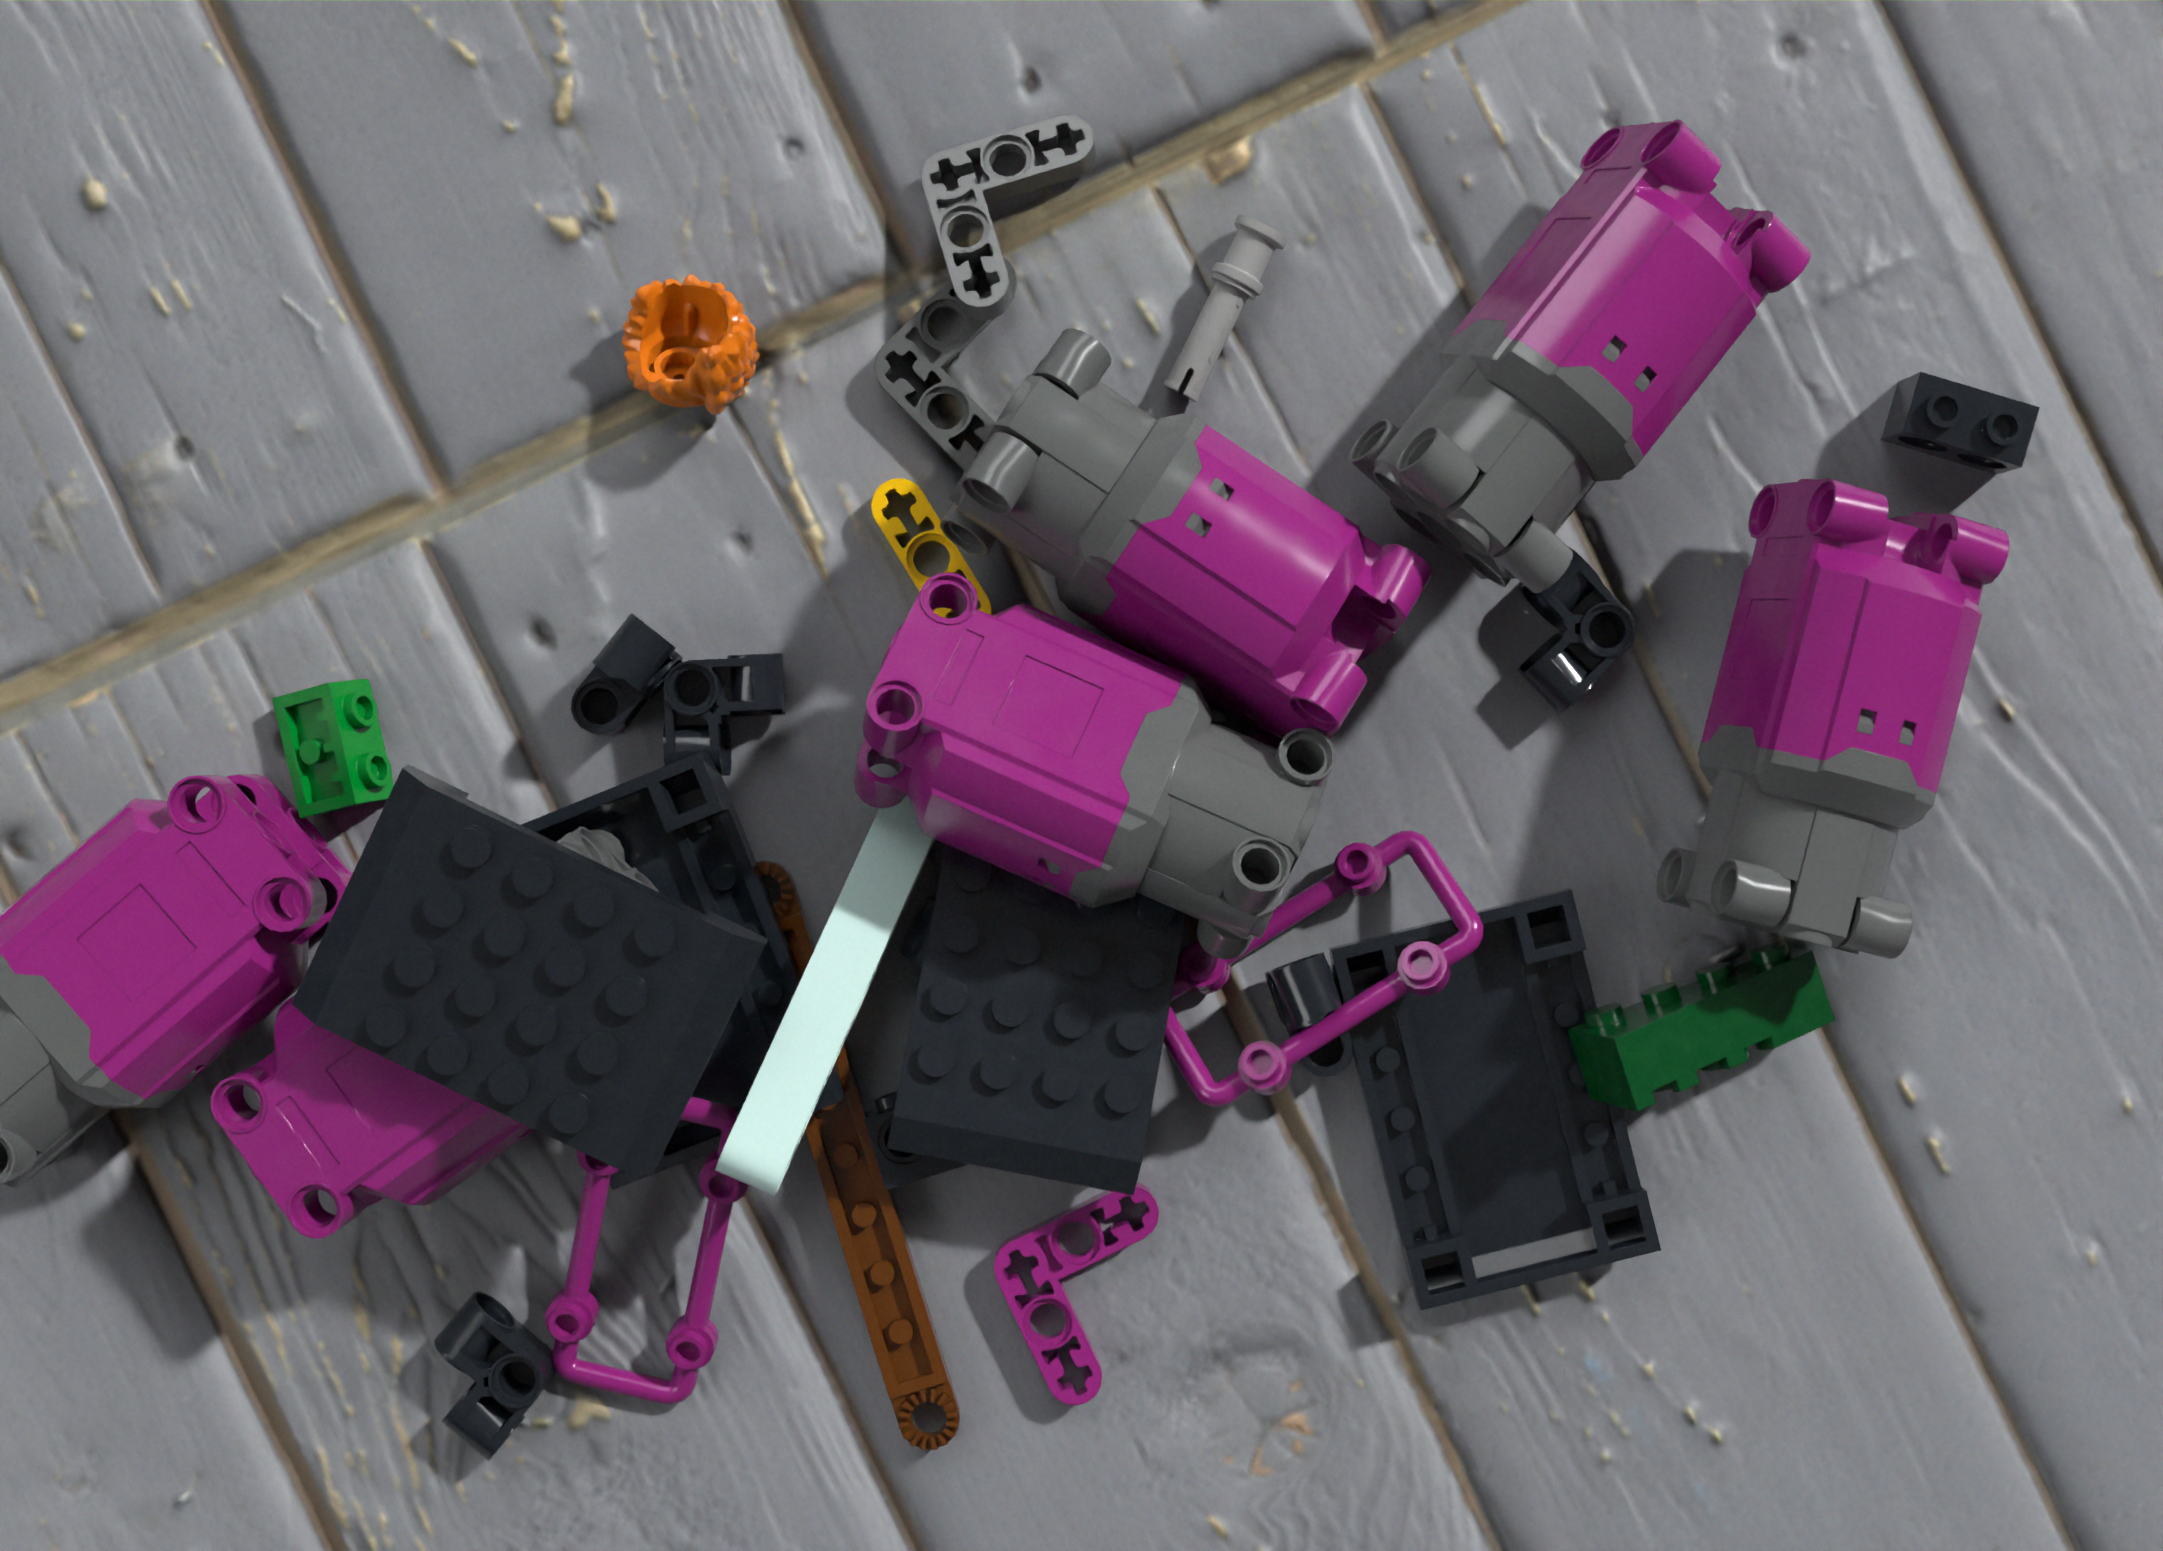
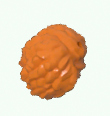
[622,274,760,415]

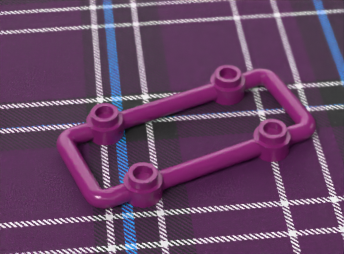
[1163,831,1483,1107]
[545,1096,749,1405]

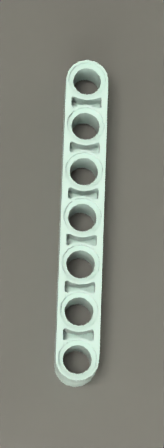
[715,796,935,1196]

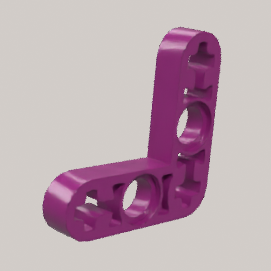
[993,1183,1159,1405]

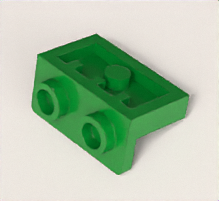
[272,679,394,818]

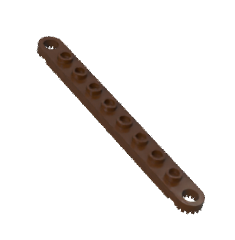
[756,860,960,1451]

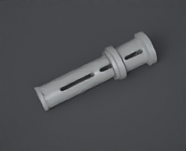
[1162,215,1287,403]

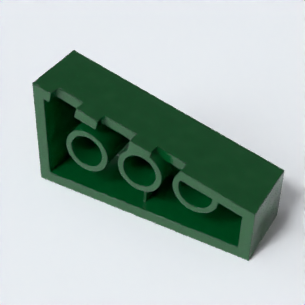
[1567,941,1835,1112]

